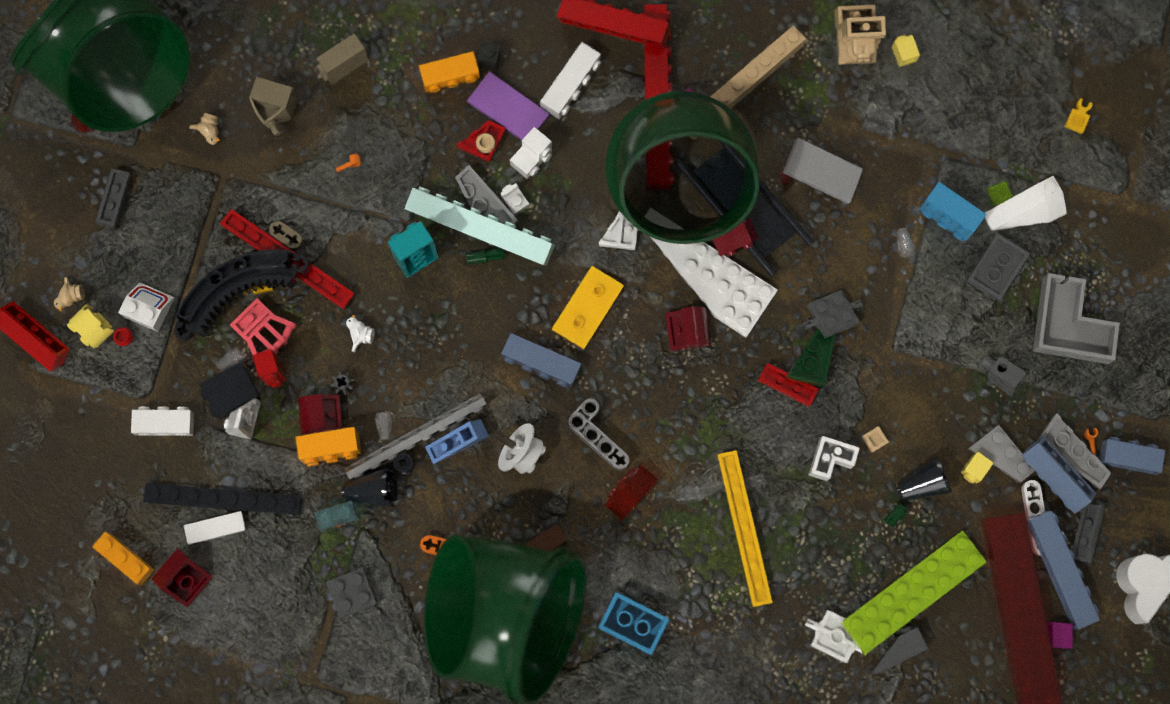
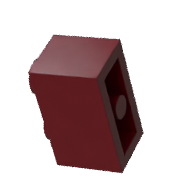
[712,218,759,257]

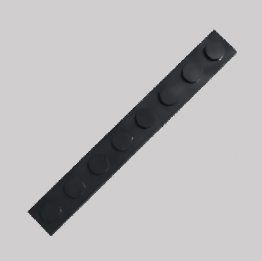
[143,483,302,516]

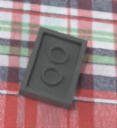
[967,233,1030,301]

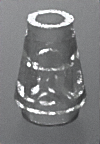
[896,228,916,258]
[216,347,246,372]
[374,412,393,440]

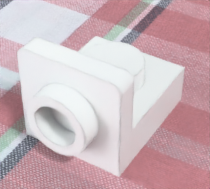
[501,183,529,216]

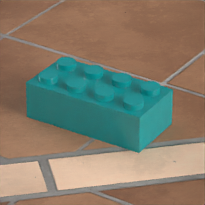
[388,221,439,278]

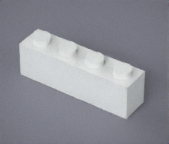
[540,42,601,119]

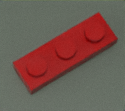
[758,363,818,407]

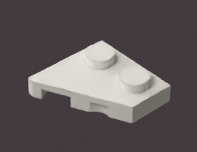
[599,211,637,250]

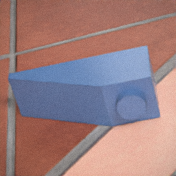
[425,419,489,464]

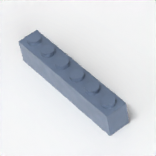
[1025,511,1100,630]

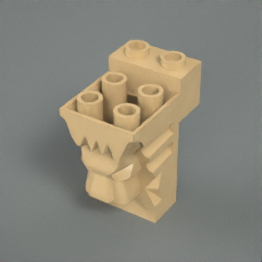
[834,5,886,65]

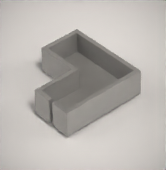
[1033,273,1120,364]

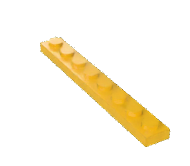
[717,450,772,607]

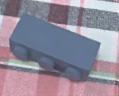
[1099,437,1165,475]

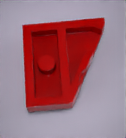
[457,120,506,163]

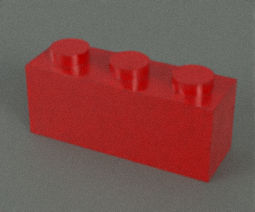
[252,349,287,388]

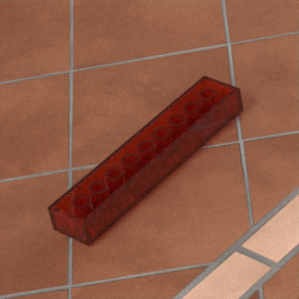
[981,513,1062,704]

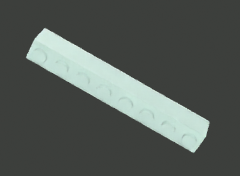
[404,186,555,266]

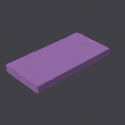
[467,72,550,141]

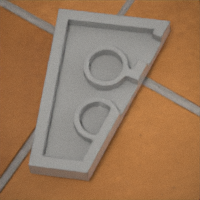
[968,425,1035,483]

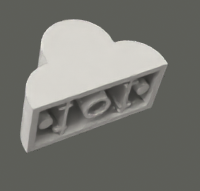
[1116,554,1170,624]

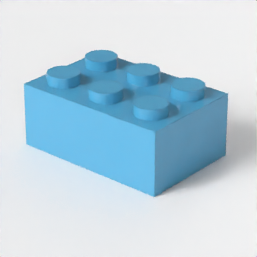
[919,182,987,241]
[598,592,669,655]

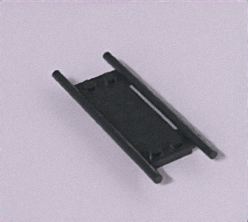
[674,139,814,277]

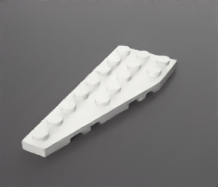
[645,208,777,337]

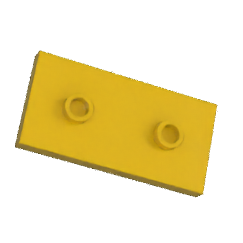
[552,266,624,350]

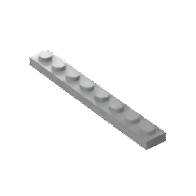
[344,394,486,479]

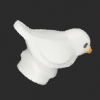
[346,315,375,352]

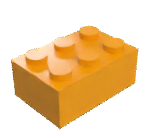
[296,427,362,467]

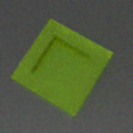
[987,181,1013,206]

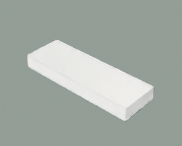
[184,511,246,545]

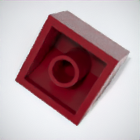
[151,549,213,607]

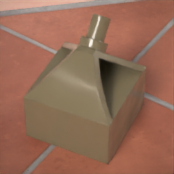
[249,77,298,136]

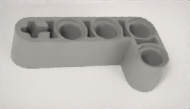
[569,399,629,471]

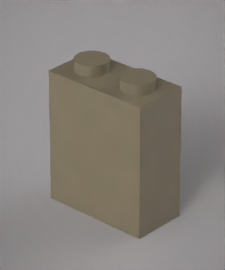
[316,34,369,85]

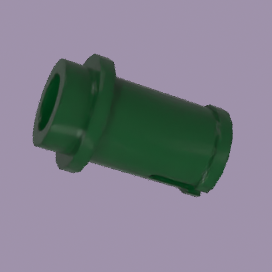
[883,503,908,528]

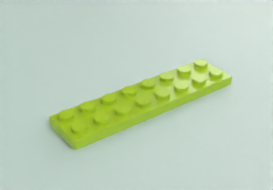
[840,531,986,655]

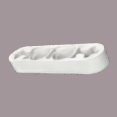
[1021,480,1045,556]

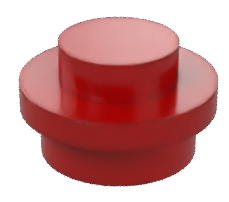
[113,327,133,346]

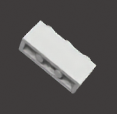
[131,407,194,436]

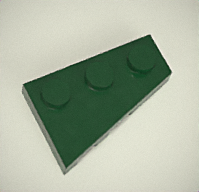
[787,328,836,387]

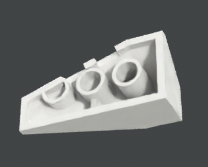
[984,176,1067,231]
[224,399,261,439]

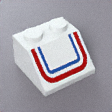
[118,282,174,332]

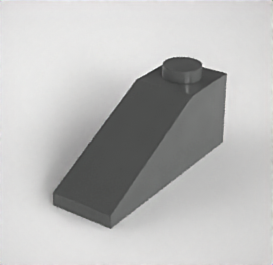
[871,626,928,675]

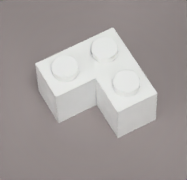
[510,127,552,179]
[808,436,860,481]

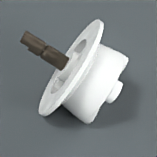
[493,423,546,474]

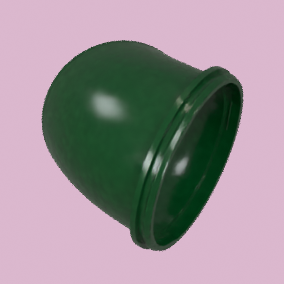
[9,0,190,132]
[605,91,759,244]
[424,535,587,704]

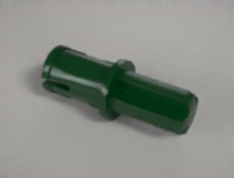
[466,248,505,265]

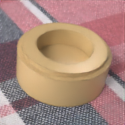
[476,133,495,153]

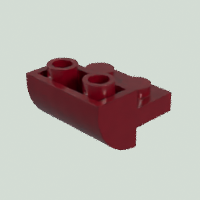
[665,307,711,351]
[298,394,342,436]

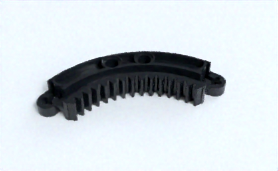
[174,250,311,341]

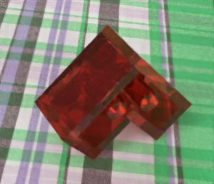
[605,465,658,520]

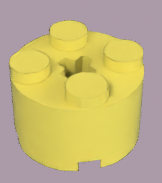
[67,304,114,348]

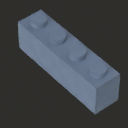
[501,333,581,388]
[1022,436,1097,514]

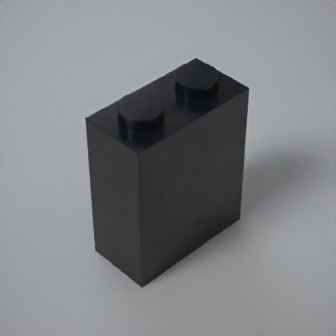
[199,362,261,420]

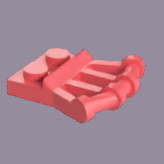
[230,298,297,355]

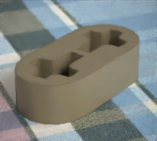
[269,221,303,250]

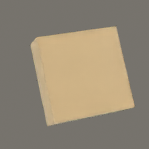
[862,426,889,453]

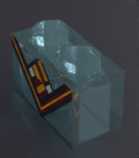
[314,501,359,533]

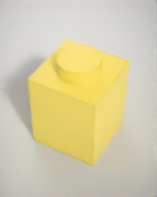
[892,35,920,67]
[961,452,993,484]

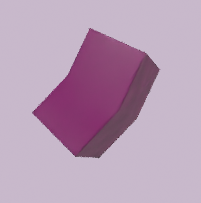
[1046,622,1073,649]

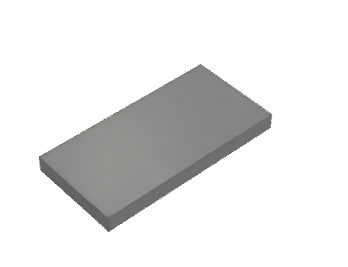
[783,138,863,204]

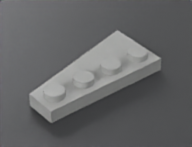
[455,165,519,246]
[1038,413,1111,490]

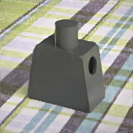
[981,356,1027,397]

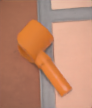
[335,154,361,172]
[1084,428,1098,455]

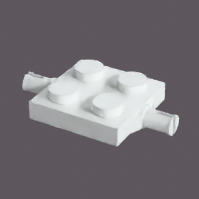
[805,610,862,663]

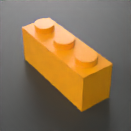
[419,51,480,93]
[92,531,155,585]

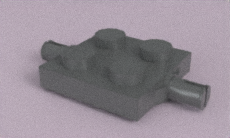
[803,290,863,338]

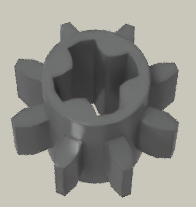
[331,371,355,396]

